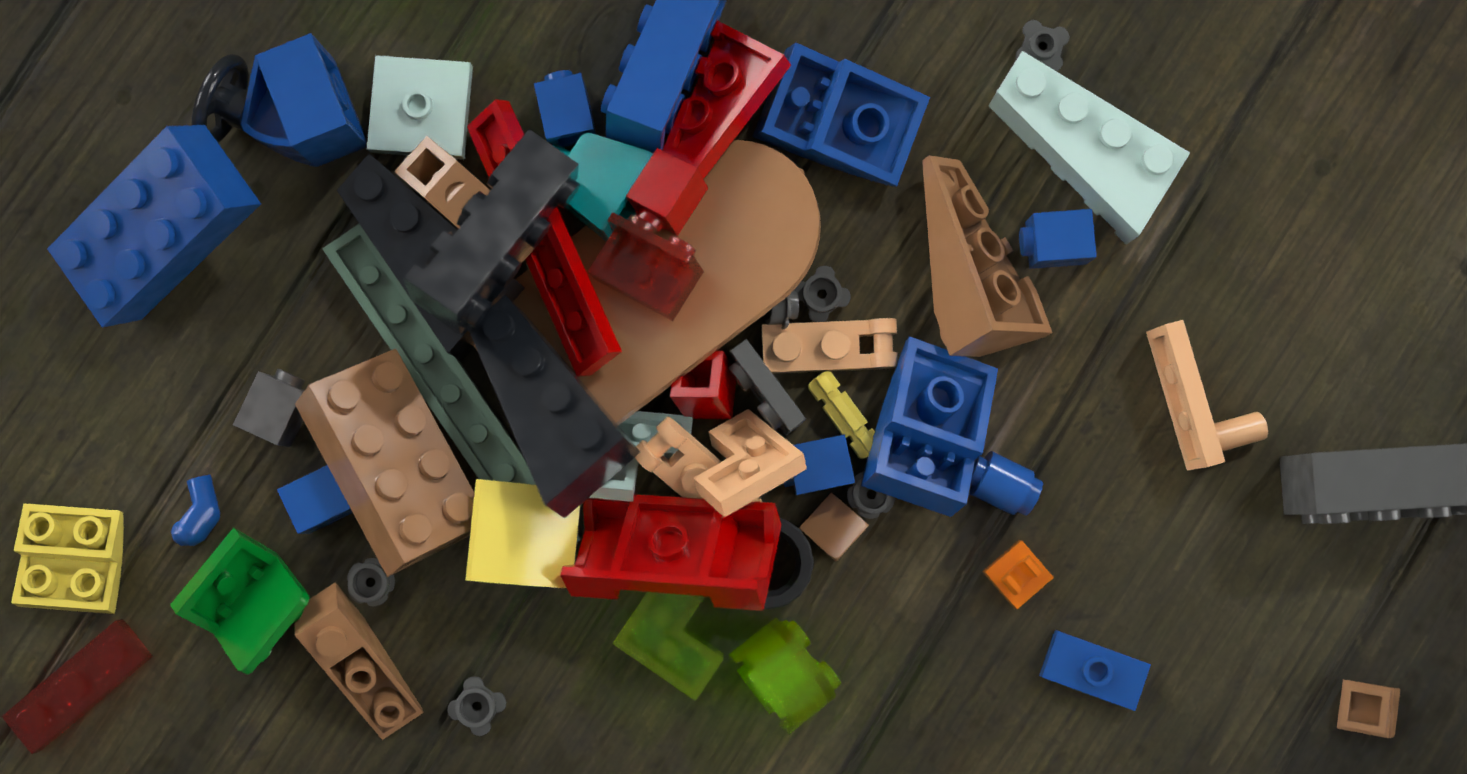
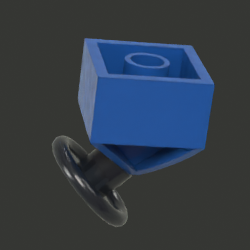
[191,33,367,167]

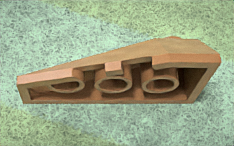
[922,155,1052,357]

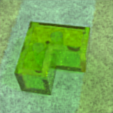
[612,592,725,701]

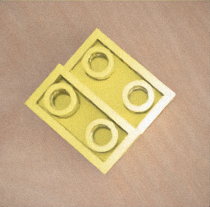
[466,479,580,588]
[11,503,124,614]

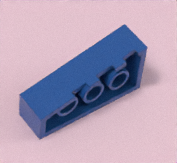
[601,0,727,153]

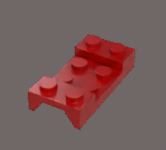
[560,494,782,611]

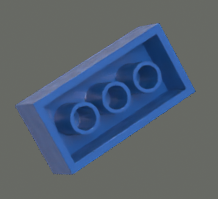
[47,125,261,328]

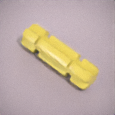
[808,371,875,459]

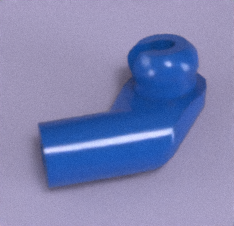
[171,475,220,546]

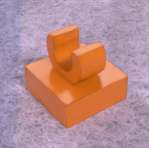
[982,540,1054,609]

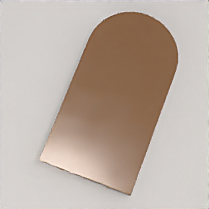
[474,140,821,426]

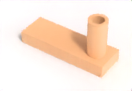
[1146,320,1268,471]

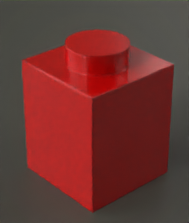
[626,148,708,236]
[670,351,736,419]

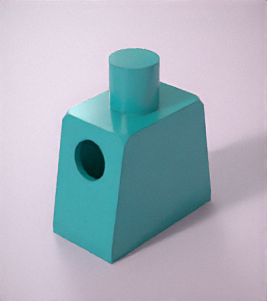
[552,132,653,249]

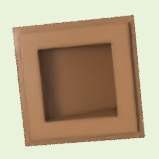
[799,492,869,561]
[1337,679,1400,738]

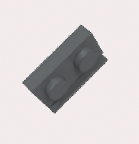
[728,339,806,436]

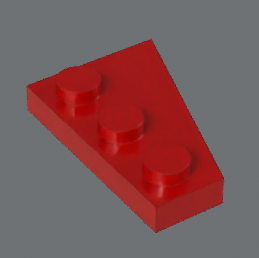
[663,20,791,179]

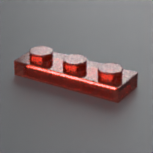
[1,619,153,754]

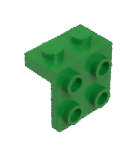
[170,528,309,675]

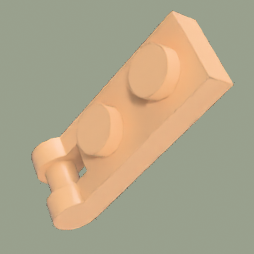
[762,318,899,374]
[635,416,762,502]

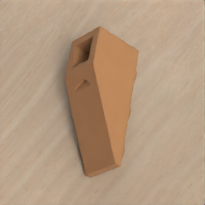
[394,136,544,263]
[295,582,423,740]

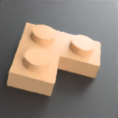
[694,409,807,517]

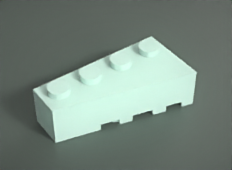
[988,51,1190,245]

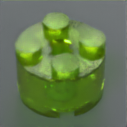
[728,618,842,735]

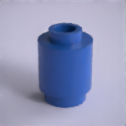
[970,451,1043,516]

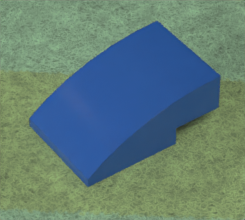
[752,43,930,187]
[861,337,998,517]

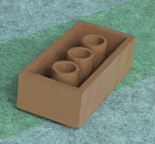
[295,348,474,577]

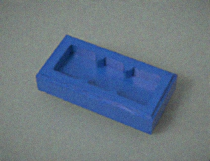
[1039,630,1151,711]

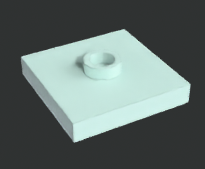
[367,55,473,160]

